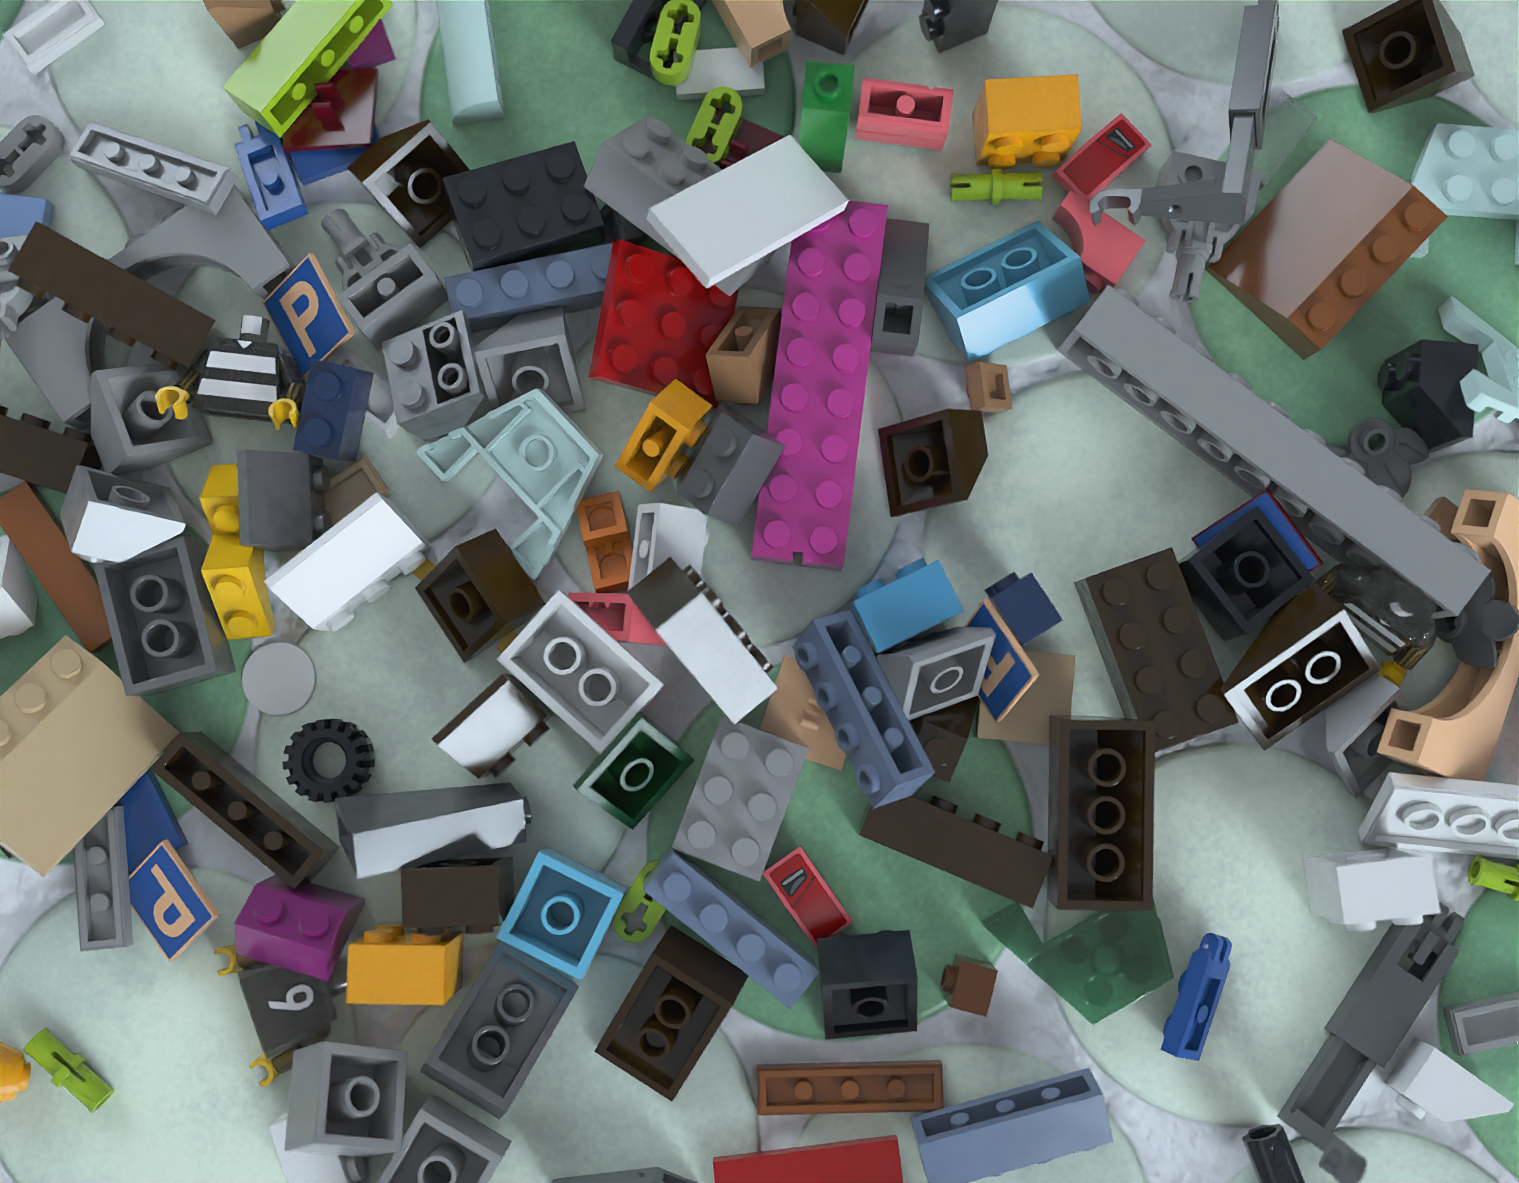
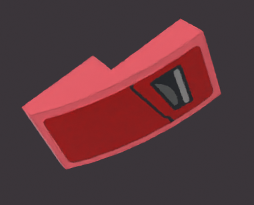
[1052,113,1152,202]
[763,846,853,948]

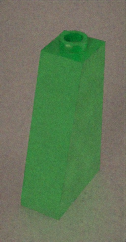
[799,61,855,173]

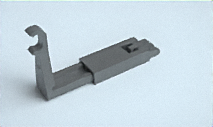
[1089,0,1279,226]
[1277,902,1465,1183]

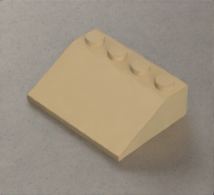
[0,635,180,878]

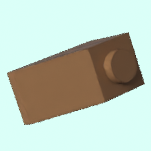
[203,0,286,49]
[706,306,782,405]

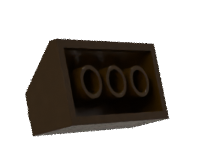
[1047,715,1155,911]

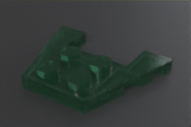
[981,899,1174,1025]

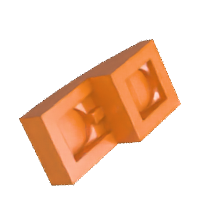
[576,491,633,593]

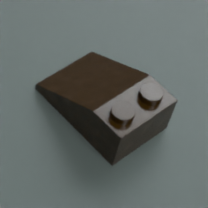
[1219,582,1381,751]
[594,925,749,1102]

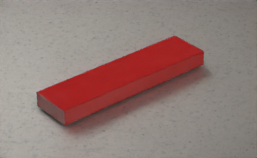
[713,1135,903,1183]

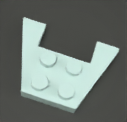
[1410,123,1519,266]
[1438,296,1519,424]
[415,388,604,580]

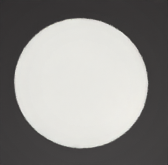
[242,642,315,715]

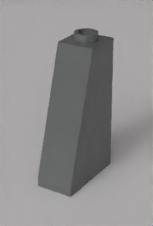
[335,782,532,879]

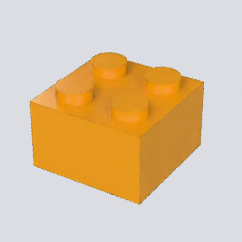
[973,74,1082,170]
[346,923,464,1005]

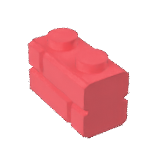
[854,77,954,151]

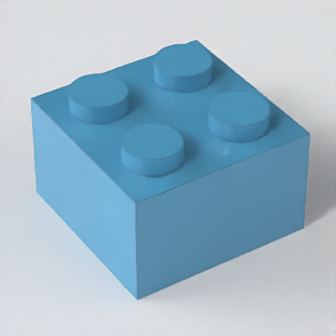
[848,558,964,655]

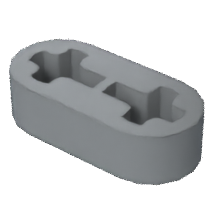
[0,115,65,194]

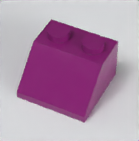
[234,874,365,981]

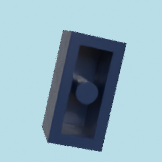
[293,359,374,461]
[979,571,1063,646]

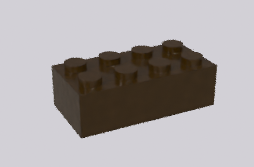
[1074,547,1239,753]

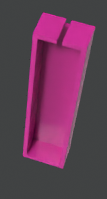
[751,200,888,571]

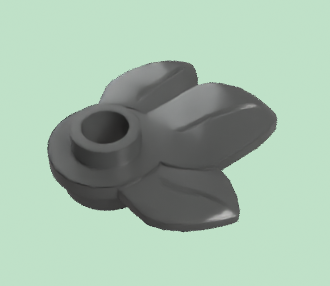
[1346,418,1429,498]
[1429,576,1519,668]

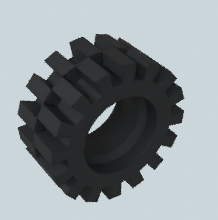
[282,719,375,803]

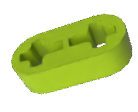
[650,0,701,86]
[686,86,744,168]
[614,859,666,943]

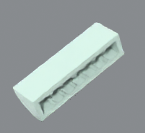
[436,0,505,125]

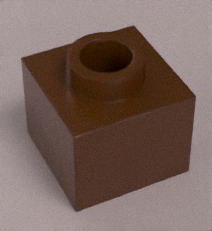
[940,954,998,1017]

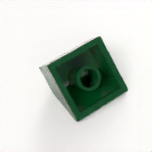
[573,712,695,830]

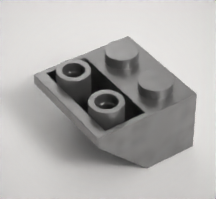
[381,310,484,441]

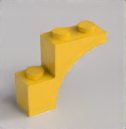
[199,463,276,640]

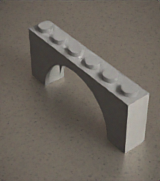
[4,184,296,430]

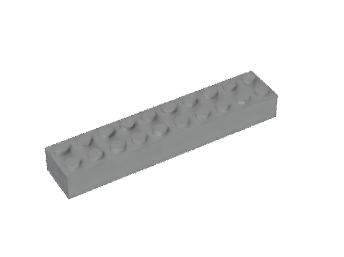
[1057,285,1491,621]

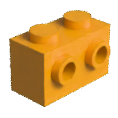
[615,379,713,493]

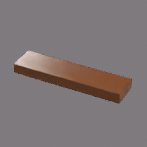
[0,481,112,654]
[757,1060,944,1116]

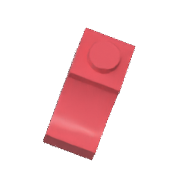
[1052,190,1146,294]
[568,592,668,646]

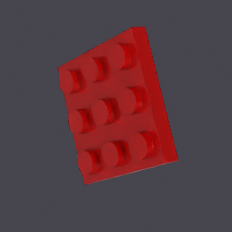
[588,240,739,411]

